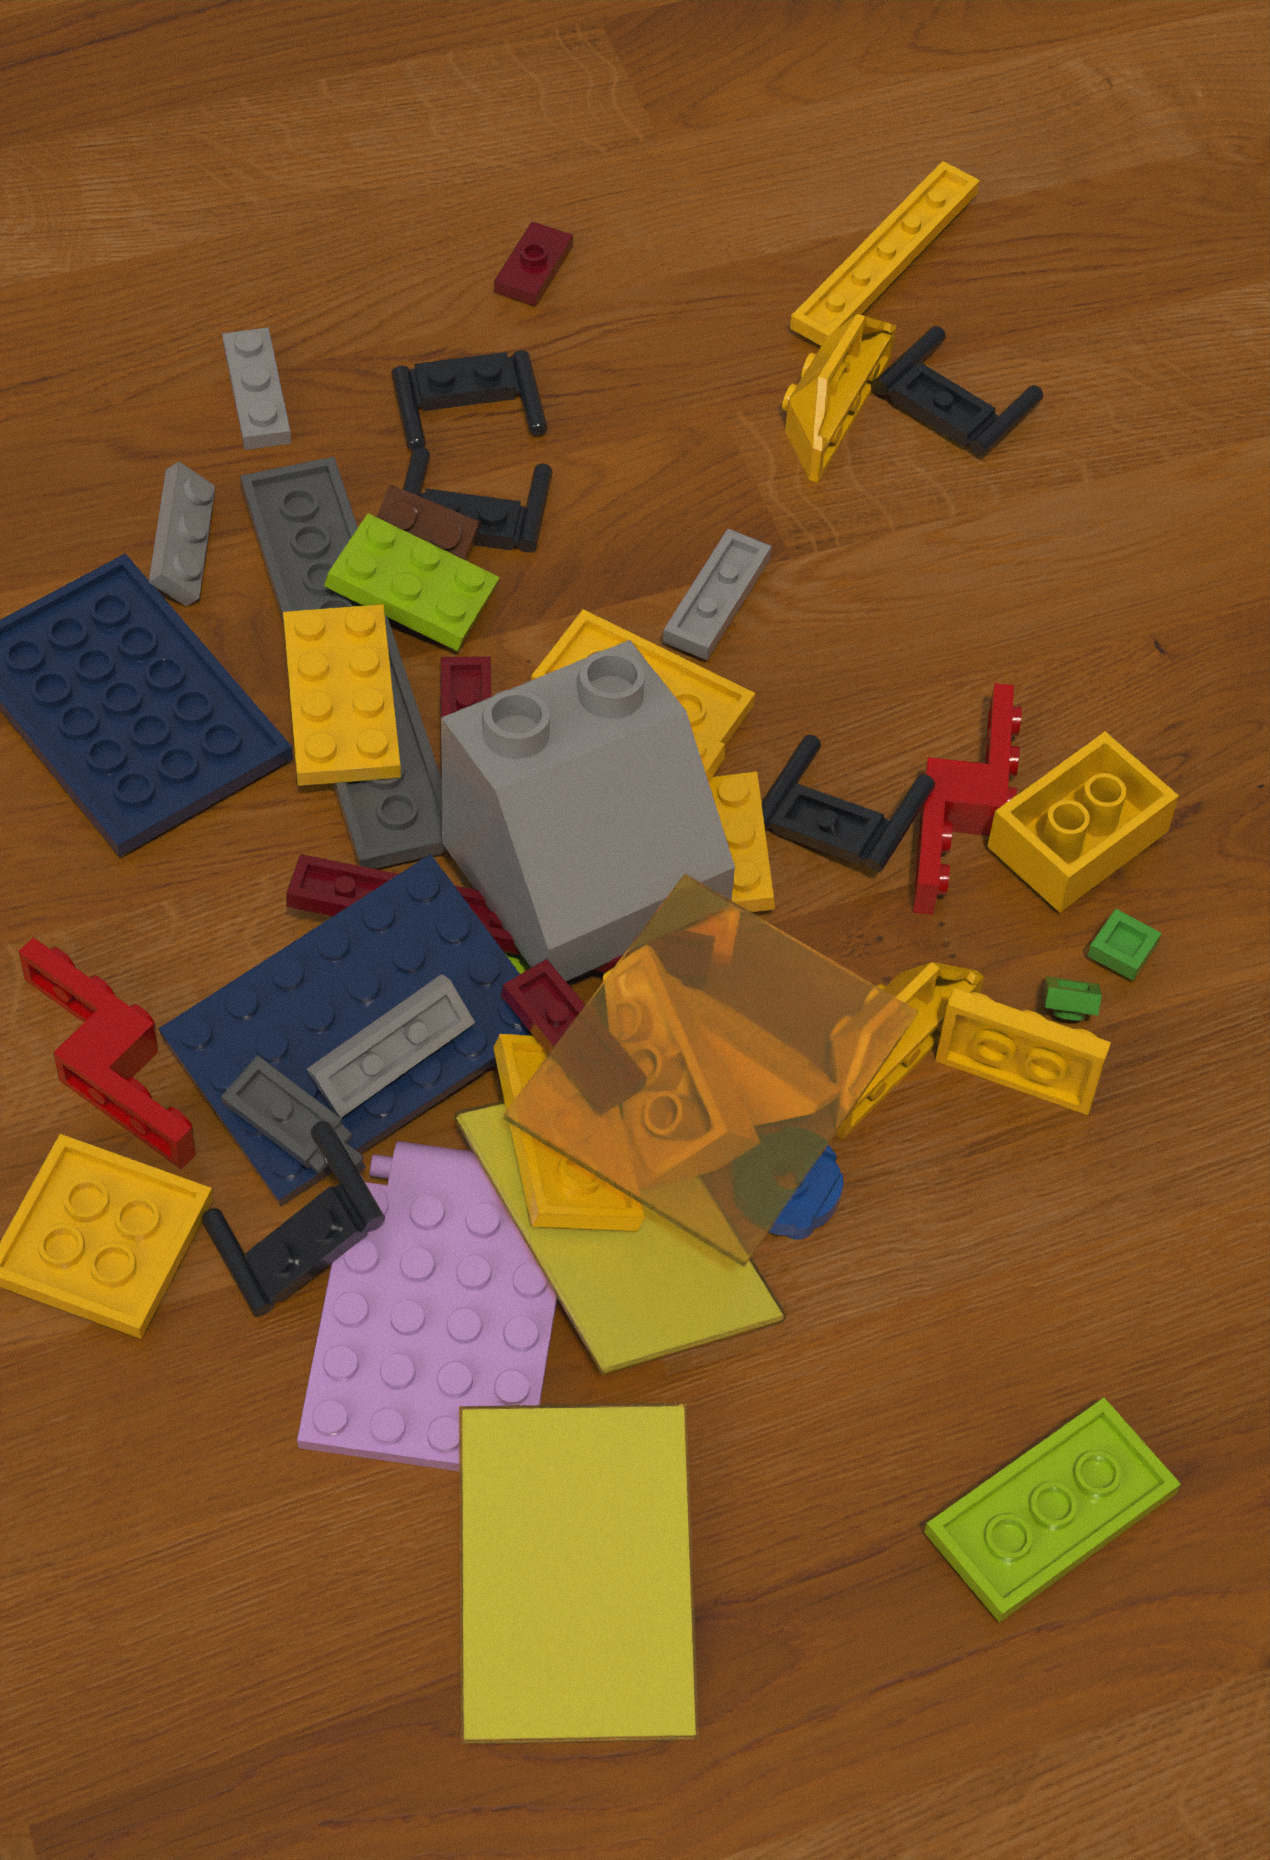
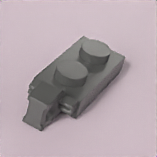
[221,1056,366,1174]

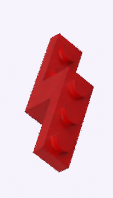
[913,683,1022,915]
[18,937,196,1170]

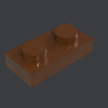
[377,484,482,561]

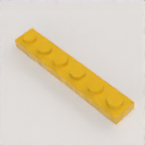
[790,161,980,346]

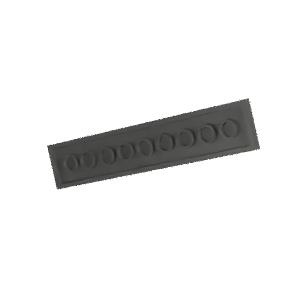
[240,457,448,869]

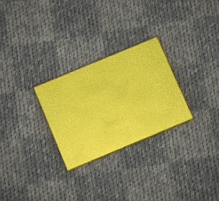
[454,1100,787,1376]
[459,1403,699,1745]

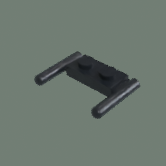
[872,326,1043,456]
[391,350,548,451]
[403,447,553,553]
[761,735,935,872]
[201,1121,386,1317]

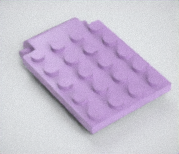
[297,1141,559,1472]

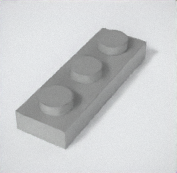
[222,327,291,450]
[149,461,215,607]
[663,529,772,660]
[307,974,475,1118]

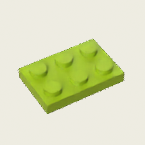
[324,513,500,651]

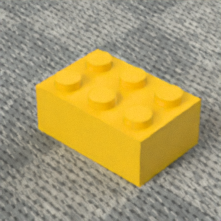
[987,731,1179,913]

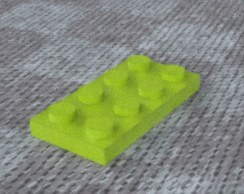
[924,1397,1181,1623]

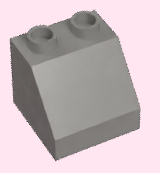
[441,640,735,981]

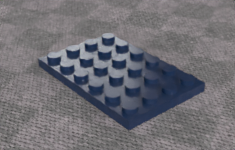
[0,553,293,857]
[158,854,533,1207]

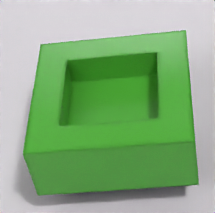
[1088,909,1162,981]
[1043,976,1102,1021]

